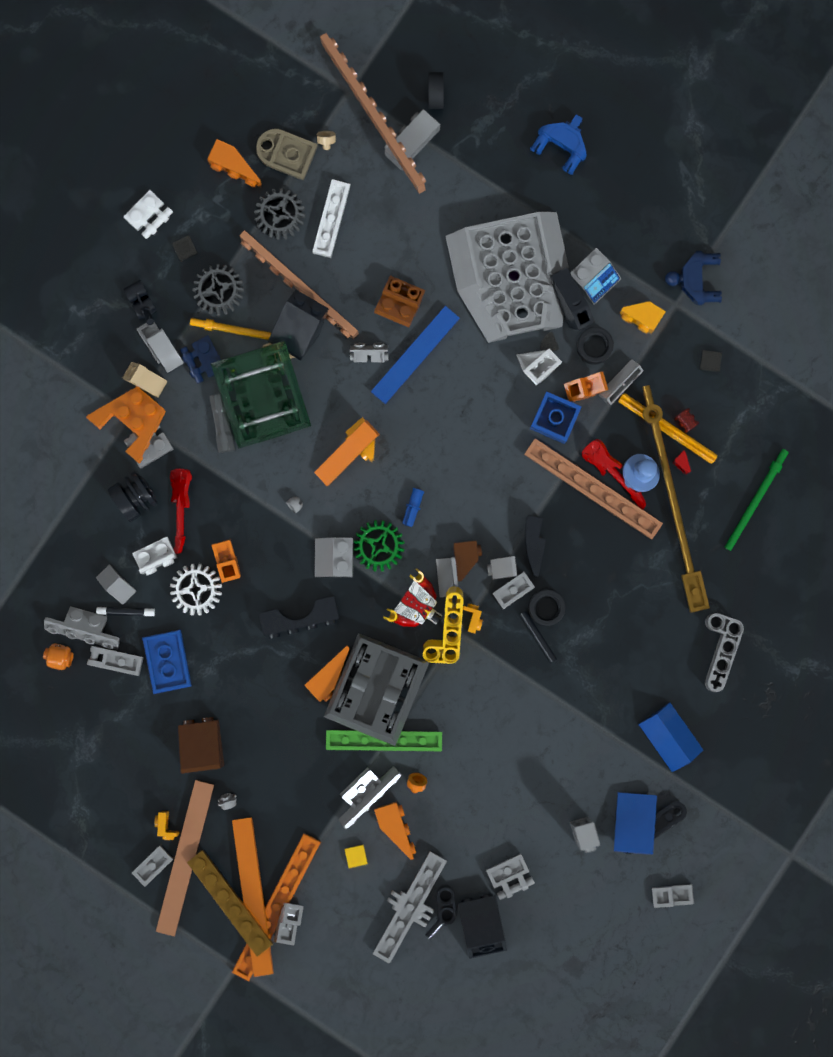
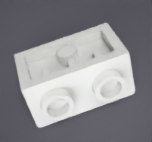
[132,537,178,576]

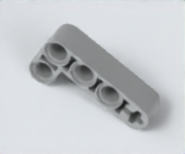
[705,613,744,692]

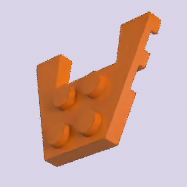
[86,387,166,464]

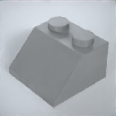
[315,538,354,577]

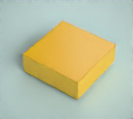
[345,844,368,868]

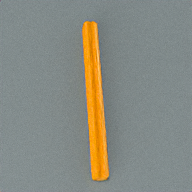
[619,393,717,464]

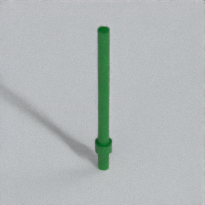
[724,449,789,551]

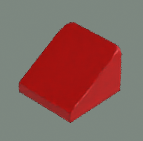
[672,450,691,475]

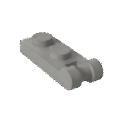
[87,646,143,676]

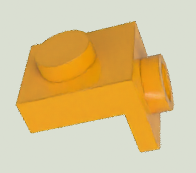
[463,604,483,634]
[155,811,179,840]

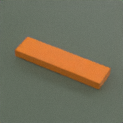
[314,420,380,486]

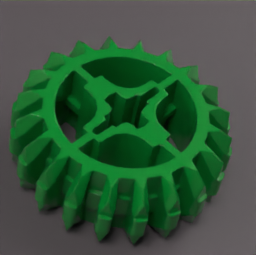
[353,520,405,572]

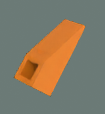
[207,139,262,187]
[374,801,416,860]

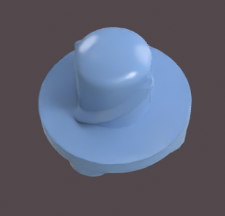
[623,454,660,492]

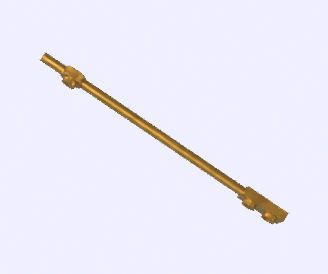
[642,385,710,612]

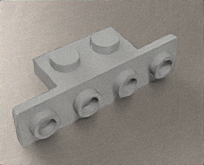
[44,606,119,650]
[339,766,401,829]

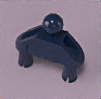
[665,251,722,305]

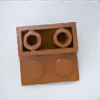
[374,276,425,327]

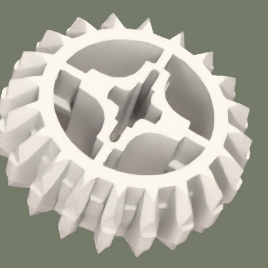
[170,564,222,615]

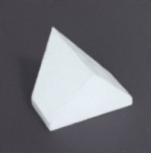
[516,349,562,385]

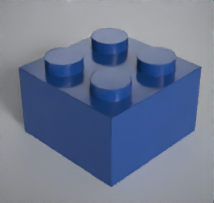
[530,391,581,444]

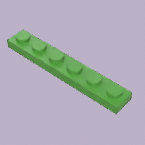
[326,730,442,751]

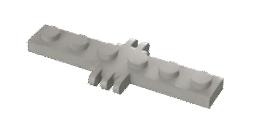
[373,851,447,964]

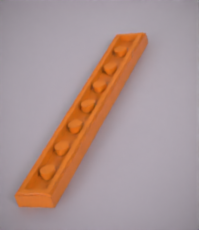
[232,817,274,977]
[232,833,321,981]

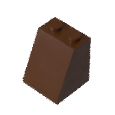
[178,717,224,773]

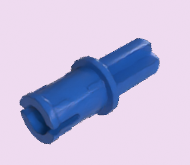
[402,488,424,527]

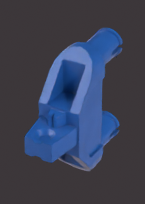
[530,115,587,175]

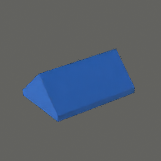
[638,702,703,772]

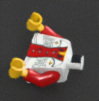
[383,569,442,627]

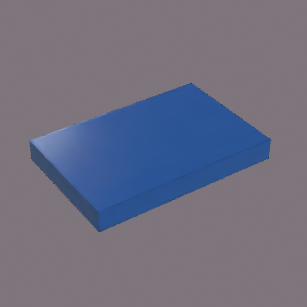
[142,630,192,694]
[614,792,657,855]

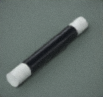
[96,607,155,616]

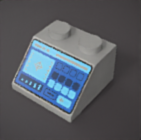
[571,248,621,305]

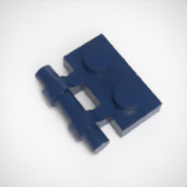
[180,335,226,384]

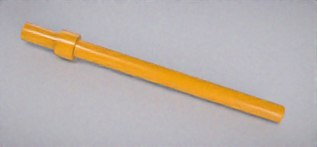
[190,318,271,340]

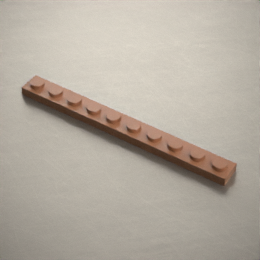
[320,33,426,194]

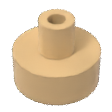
[317,131,336,150]

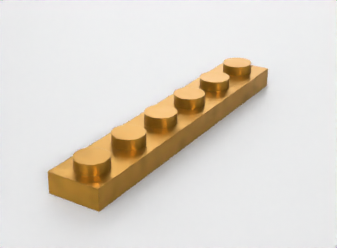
[187,850,273,957]

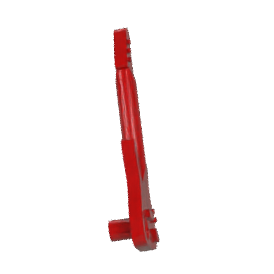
[582,439,646,510]
[170,469,192,554]

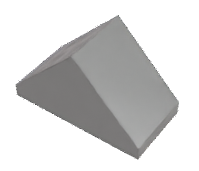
[96,564,136,605]

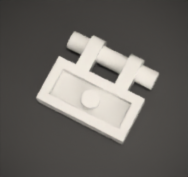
[124,190,173,239]

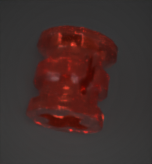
[674,408,699,433]

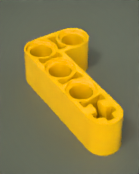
[423,586,463,664]

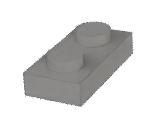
[492,572,535,609]
[132,845,174,887]

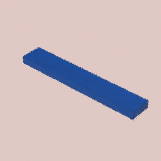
[371,306,460,405]

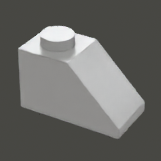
[487,556,517,580]

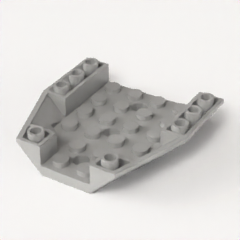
[446,212,569,343]

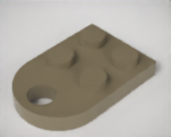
[256,129,318,181]

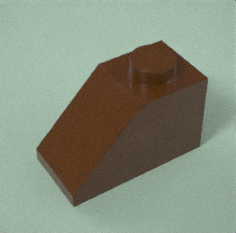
[453,541,482,582]

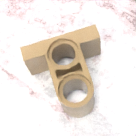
[122,362,168,398]

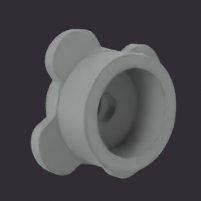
[218,793,237,810]

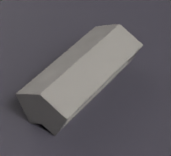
[598,359,643,405]

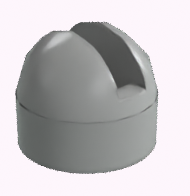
[286,496,303,513]

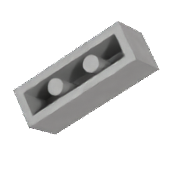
[385,109,440,171]
[570,817,600,853]

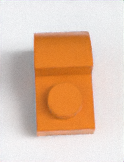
[564,372,608,402]
[212,539,241,583]

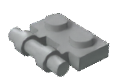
[124,425,174,468]
[486,853,535,900]

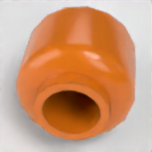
[43,643,74,670]

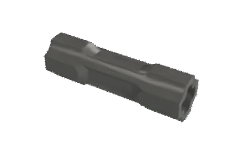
[209,394,235,453]

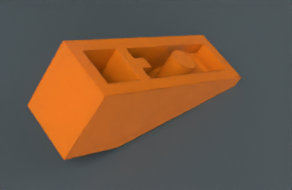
[304,646,350,702]

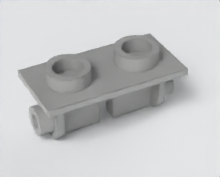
[350,342,388,362]

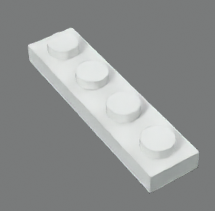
[312,179,350,258]

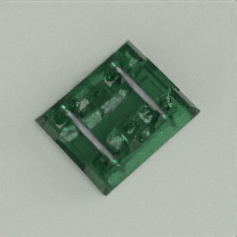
[211,340,311,449]

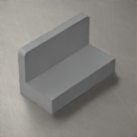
[436,557,458,598]

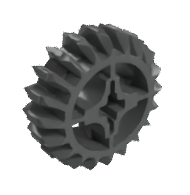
[254,188,306,240]
[192,264,244,316]

